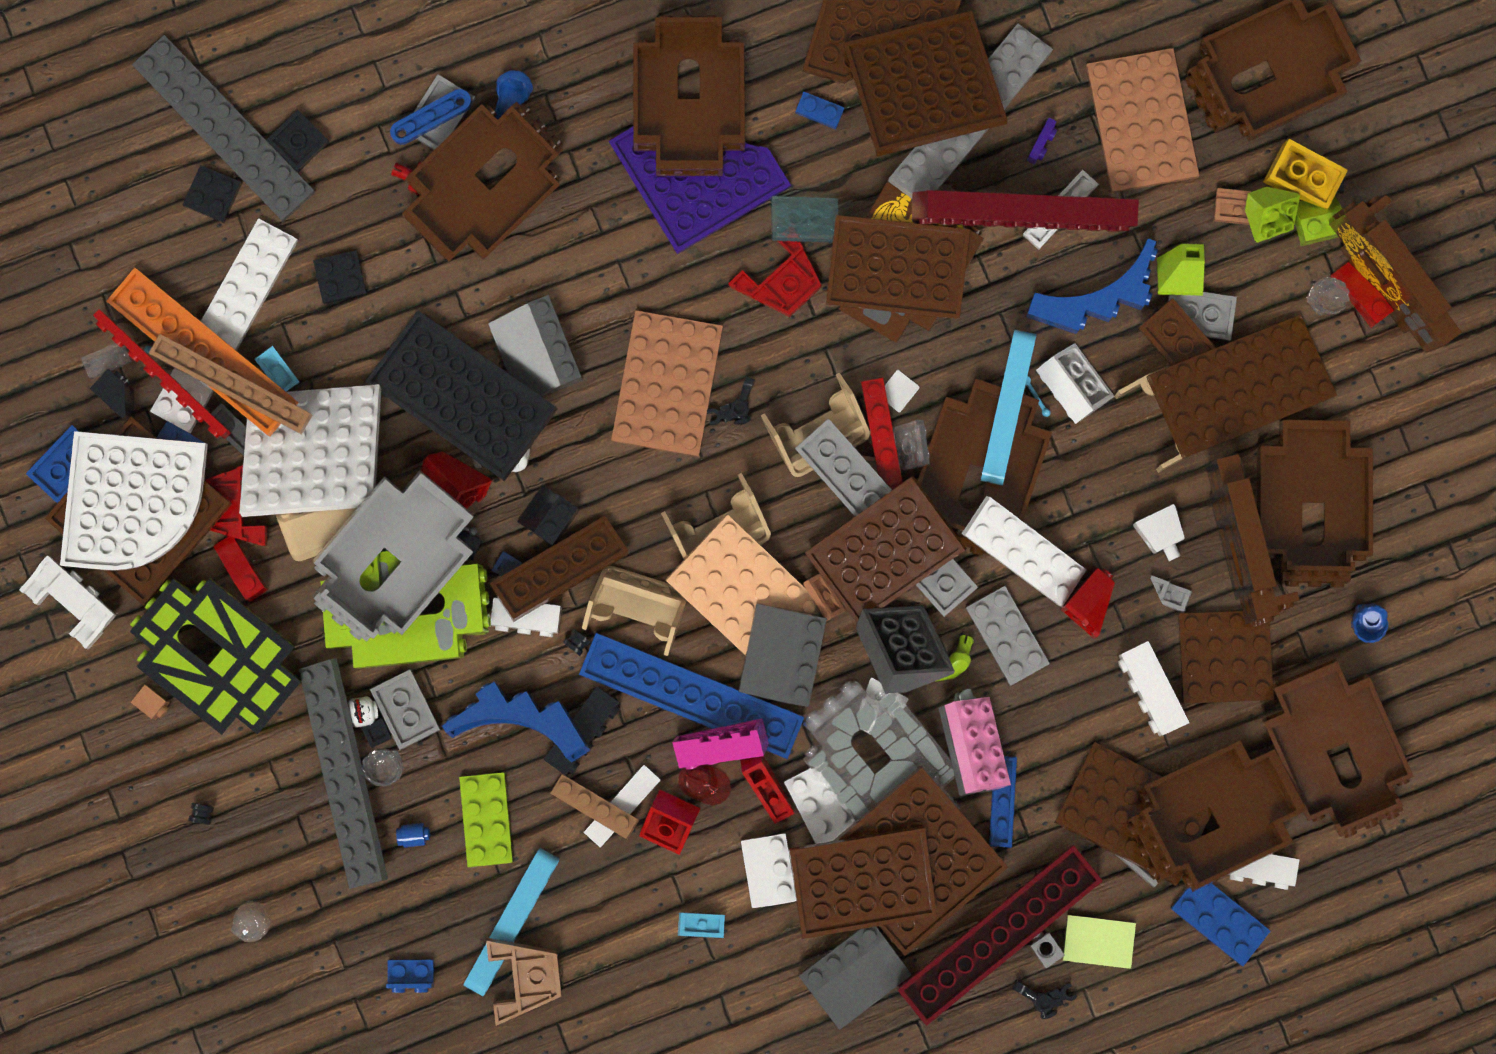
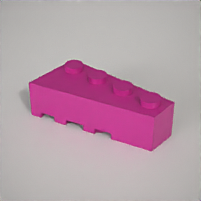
[672,718,769,769]

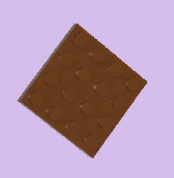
[1178,611,1274,704]

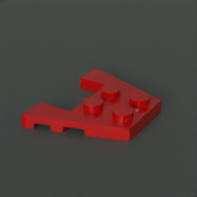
[728,225,822,317]
[206,465,268,546]

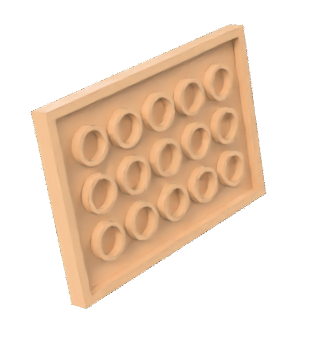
[665,514,820,656]

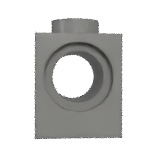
[1029,932,1065,968]

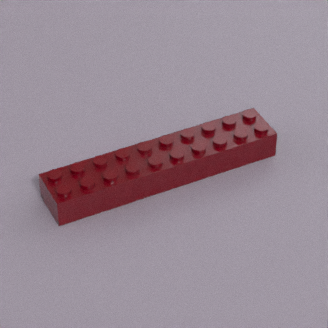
[912,190,1139,232]
[896,845,1103,1026]

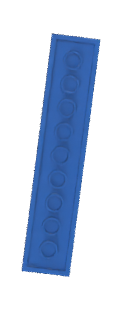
[579,633,804,759]

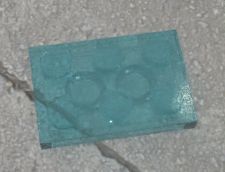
[771,196,838,243]

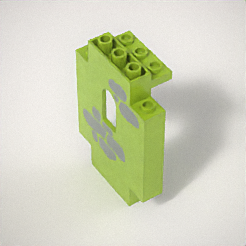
[320,551,491,669]

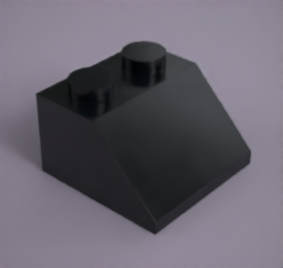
[90,369,135,421]
[517,486,579,546]

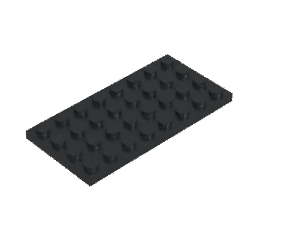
[365,311,558,481]

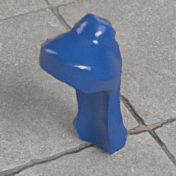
[495,70,533,120]

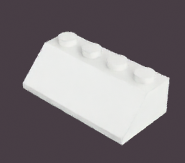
[1118,641,1189,736]

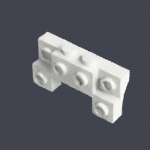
[19,555,117,649]

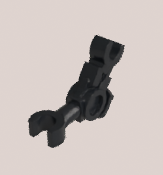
[707,376,755,426]
[1012,981,1077,1019]

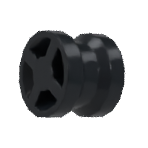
[563,629,591,656]
[188,803,214,825]

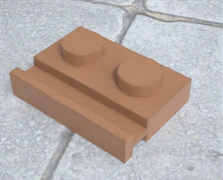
[1214,188,1252,225]
[803,574,847,622]

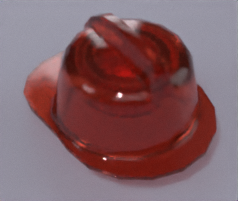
[678,765,731,805]

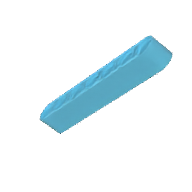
[981,329,1037,486]
[463,848,560,996]

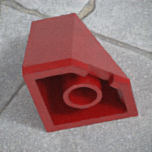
[421,451,492,509]
[1060,568,1115,639]

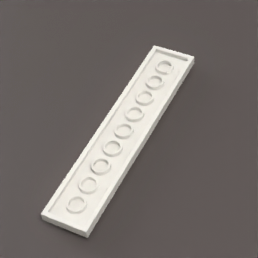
[150,218,298,433]

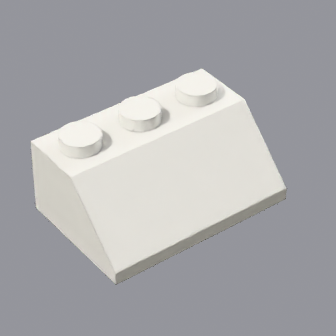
[1036,343,1115,424]
[741,833,796,908]

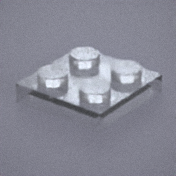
[893,420,930,472]

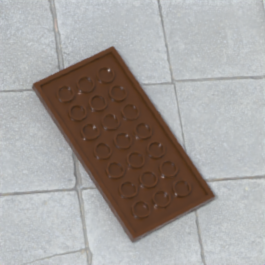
[1146,315,1337,459]

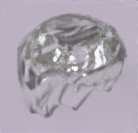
[1307,277,1350,316]
[362,749,403,786]
[230,901,271,942]

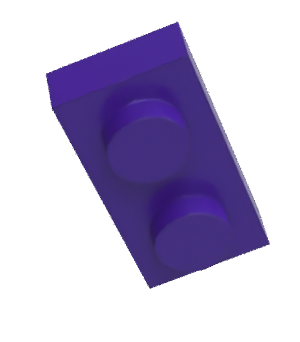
[1027,118,1058,165]

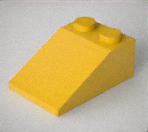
[1263,139,1348,209]

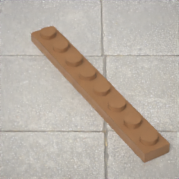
[149,334,313,435]

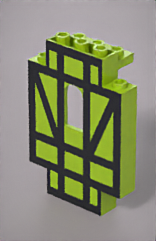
[130,578,301,735]

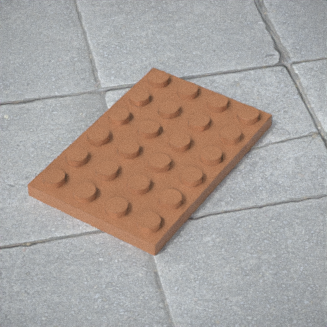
[1086,48,1199,194]
[611,310,723,457]

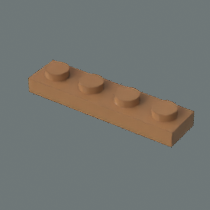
[550,774,639,840]

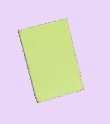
[1063,915,1136,969]

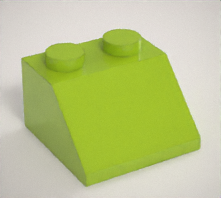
[1295,196,1343,246]

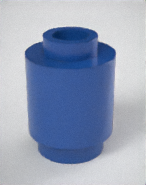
[396,823,430,848]

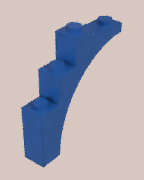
[1026,239,1158,334]
[442,682,590,763]

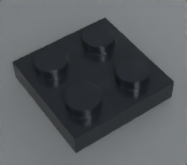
[266,110,329,173]
[183,165,242,223]
[313,250,367,304]

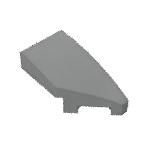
[1150,576,1192,613]

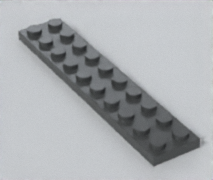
[132,35,315,222]
[299,658,388,889]

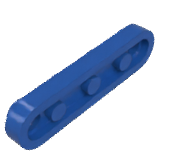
[390,89,472,145]

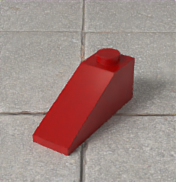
[1330,262,1394,328]
[213,536,269,602]
[740,756,795,824]

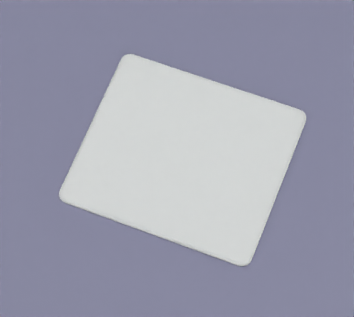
[885,370,920,412]

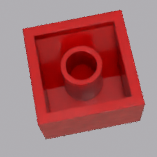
[639,790,701,855]

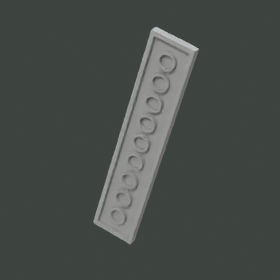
[888,24,1053,199]
[795,419,978,617]

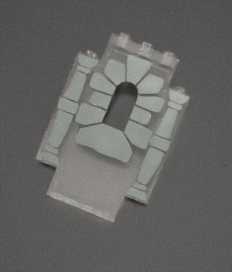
[803,681,961,822]

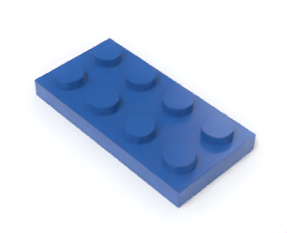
[1170,883,1271,967]

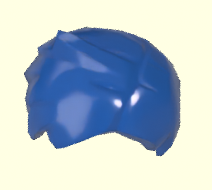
[1351,603,1389,643]

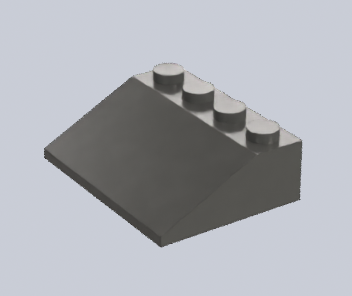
[488,295,583,397]
[739,603,827,707]
[856,606,955,694]
[799,927,912,1030]

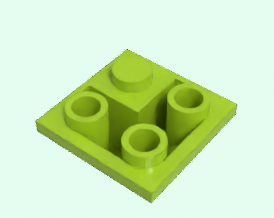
[1245,187,1300,243]
[1157,244,1205,296]

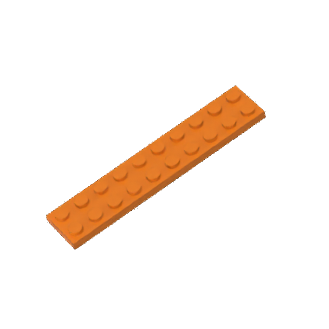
[106,268,299,437]

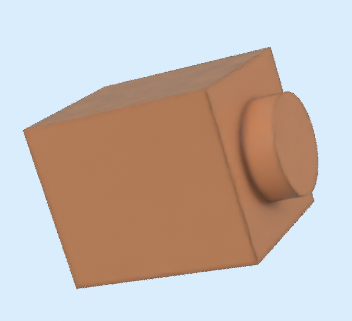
[131,685,170,720]

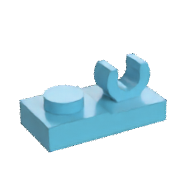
[254,346,299,391]
[678,912,725,938]

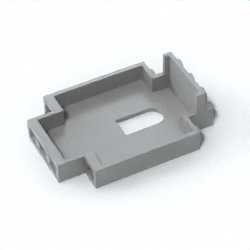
[313,470,474,642]

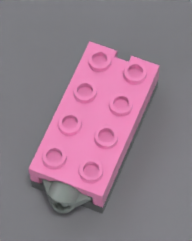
[939,689,1011,796]

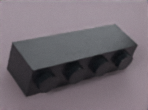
[543,687,620,776]

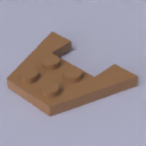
[486,938,561,1026]

